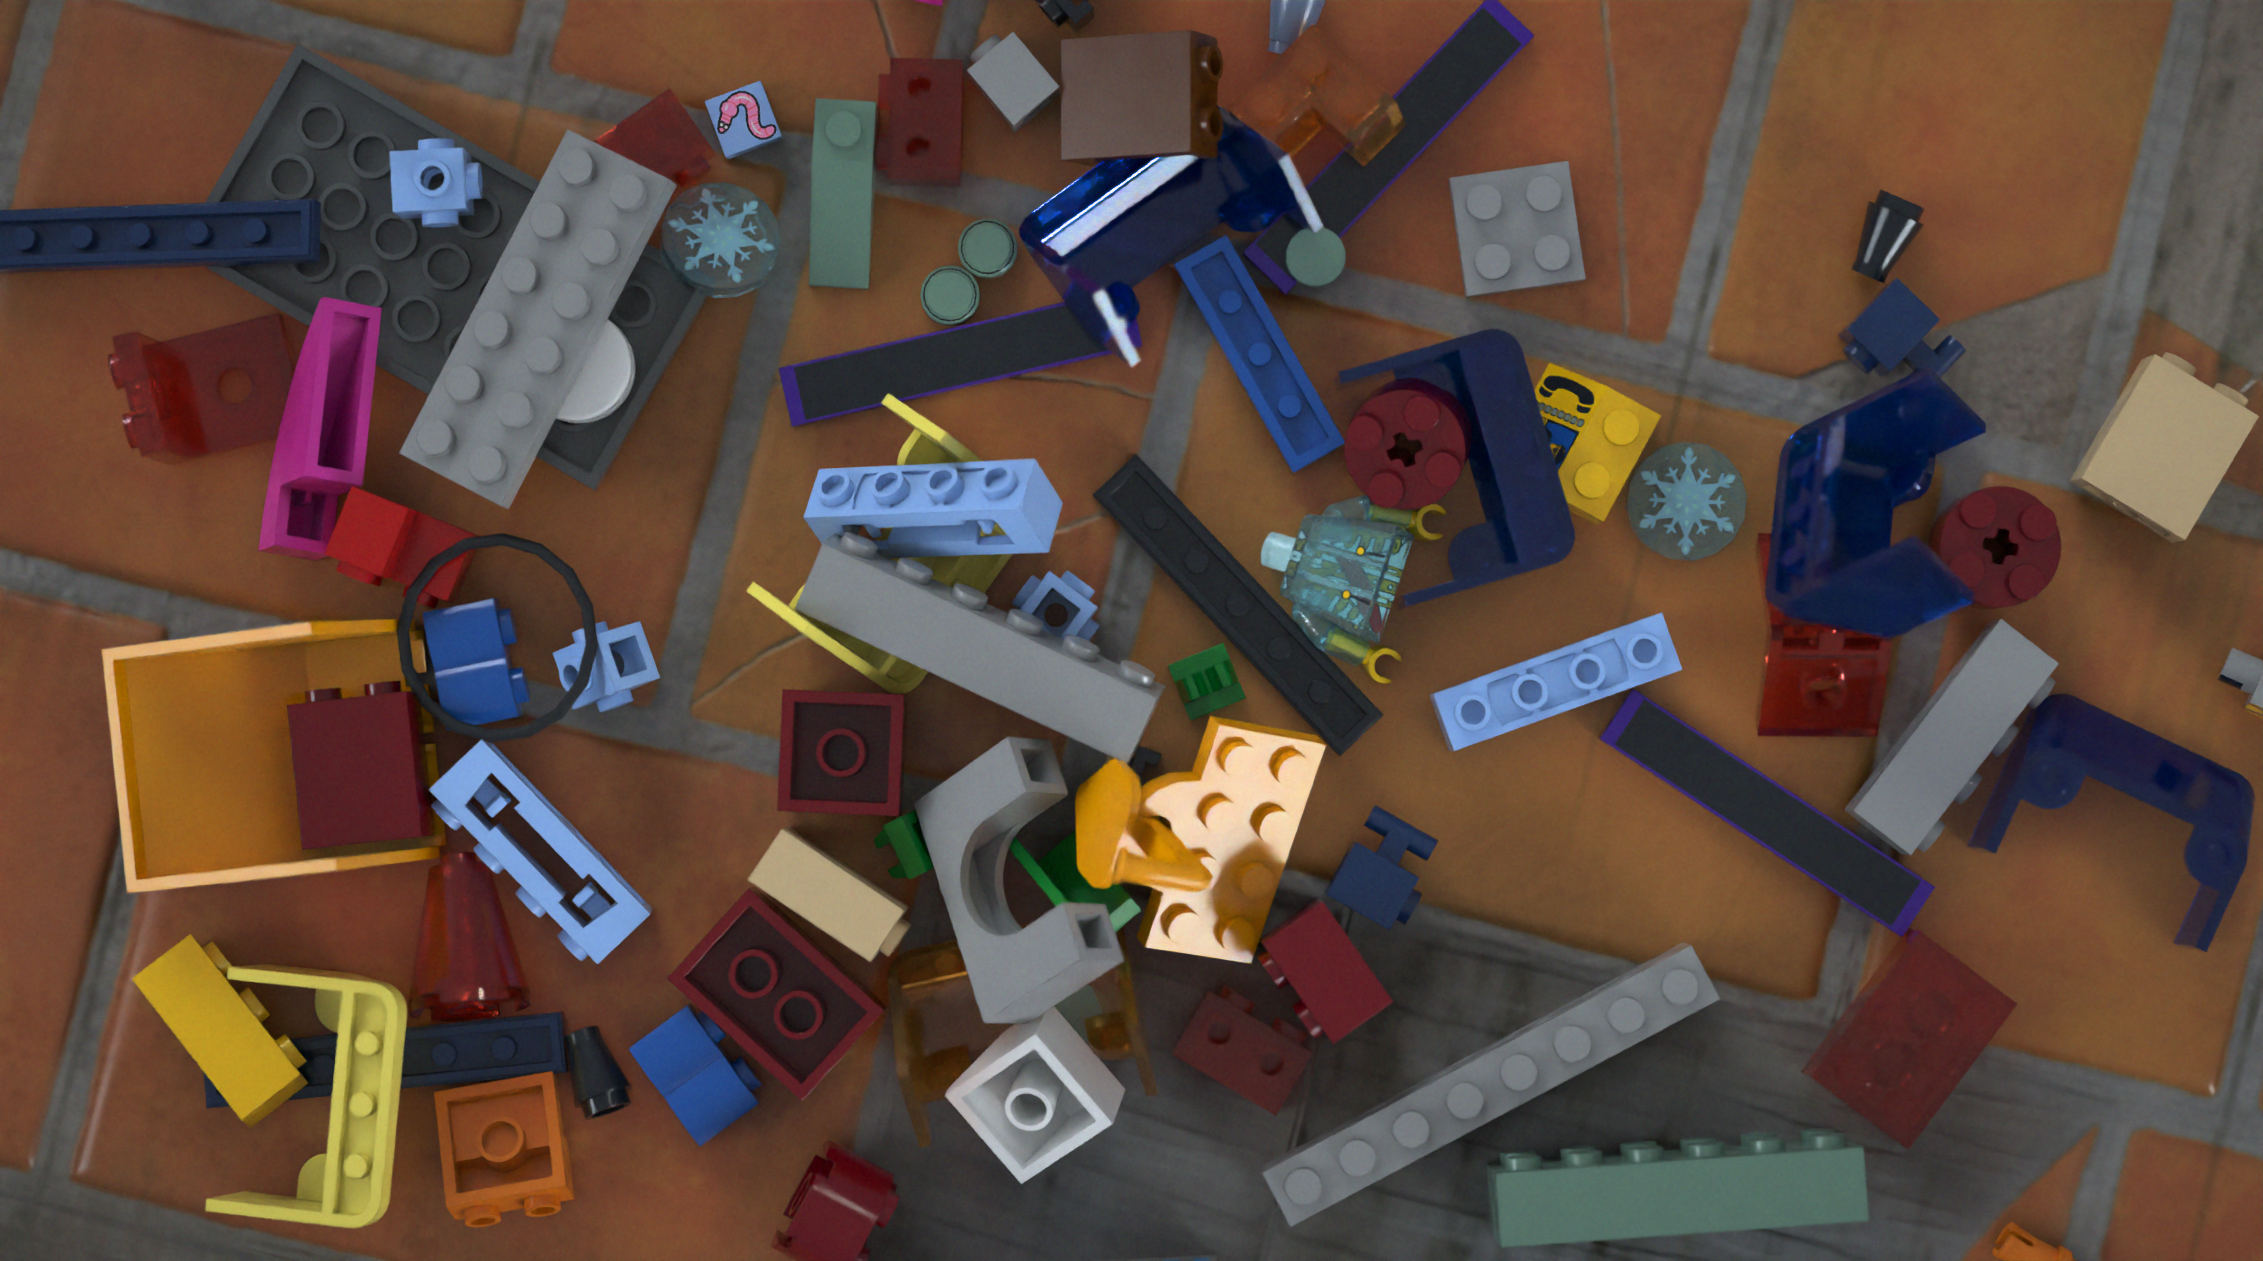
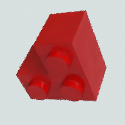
[324,486,479,609]

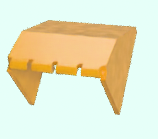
[102,619,447,893]

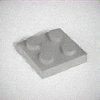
[1448,161,1586,298]

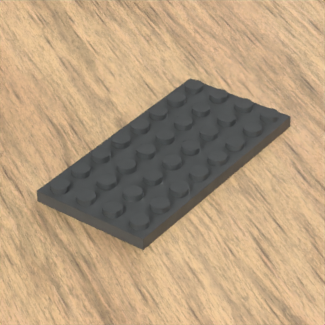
[205,43,716,491]

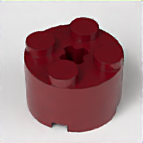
[1344,378,1472,510]
[1928,486,2061,609]
[771,1140,900,1261]

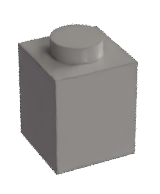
[967,32,1060,133]

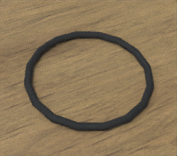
[397,533,598,742]

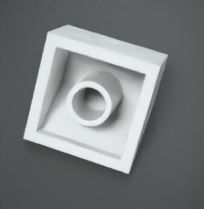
[945,1006,1126,1184]

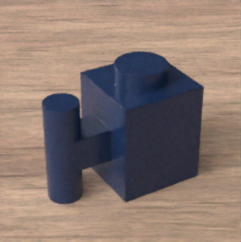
[1838,278,1966,403]
[1324,805,1438,930]

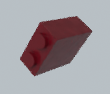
[287,681,435,850]

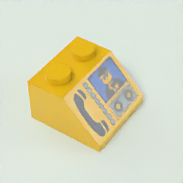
[1492,363,1661,525]

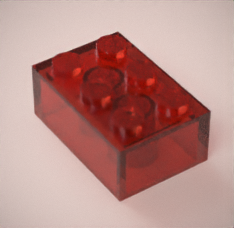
[1801,928,2017,1150]

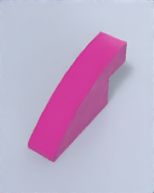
[258,297,382,561]

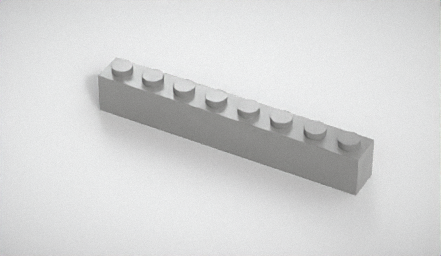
[1260,942,1720,1227]

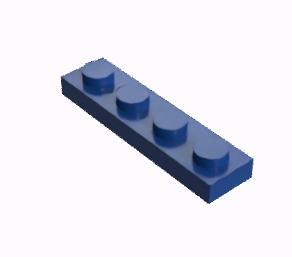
[1174,235,1345,474]

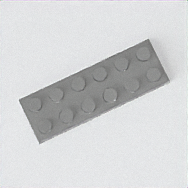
[399,129,677,509]

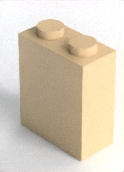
[2069,352,2259,543]
[748,827,912,962]

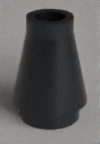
[1851,189,1924,283]
[564,1025,632,1120]

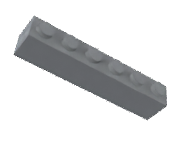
[795,532,1166,764]

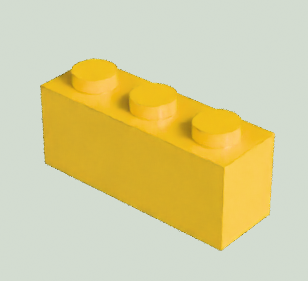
[132,934,308,1128]

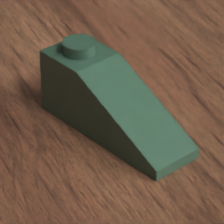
[809,98,880,290]

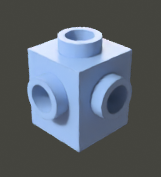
[390,138,483,228]
[1011,570,1100,641]
[553,621,660,713]

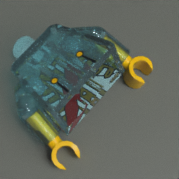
[1261,494,1446,684]

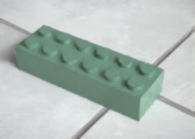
[1486,1128,1869,1248]

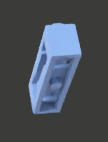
[803,459,1063,558]
[1429,613,1682,751]
[429,739,653,964]

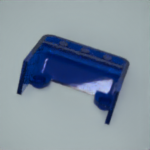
[1019,105,1324,367]
[1333,329,1575,610]
[1765,366,1986,638]
[1967,694,2255,952]

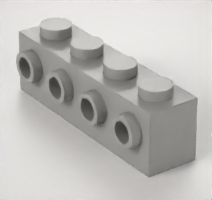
[1844,619,2059,855]

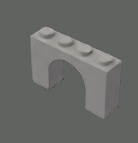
[913,737,1124,1024]

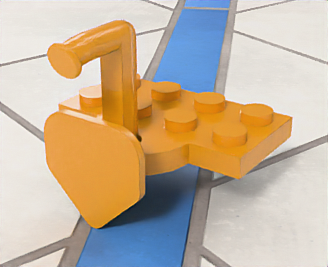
[1075,716,1326,964]

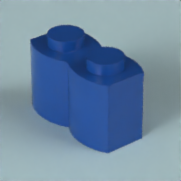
[422,598,530,731]
[629,1003,762,1146]

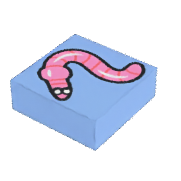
[705,80,783,160]

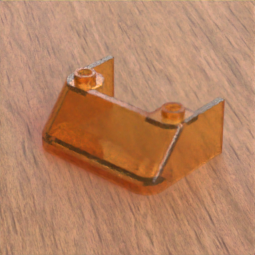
[887,922,1158,1147]

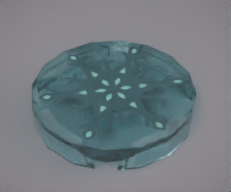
[659,182,781,298]
[1625,441,1747,562]

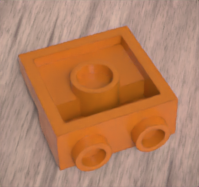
[434,1071,574,1227]

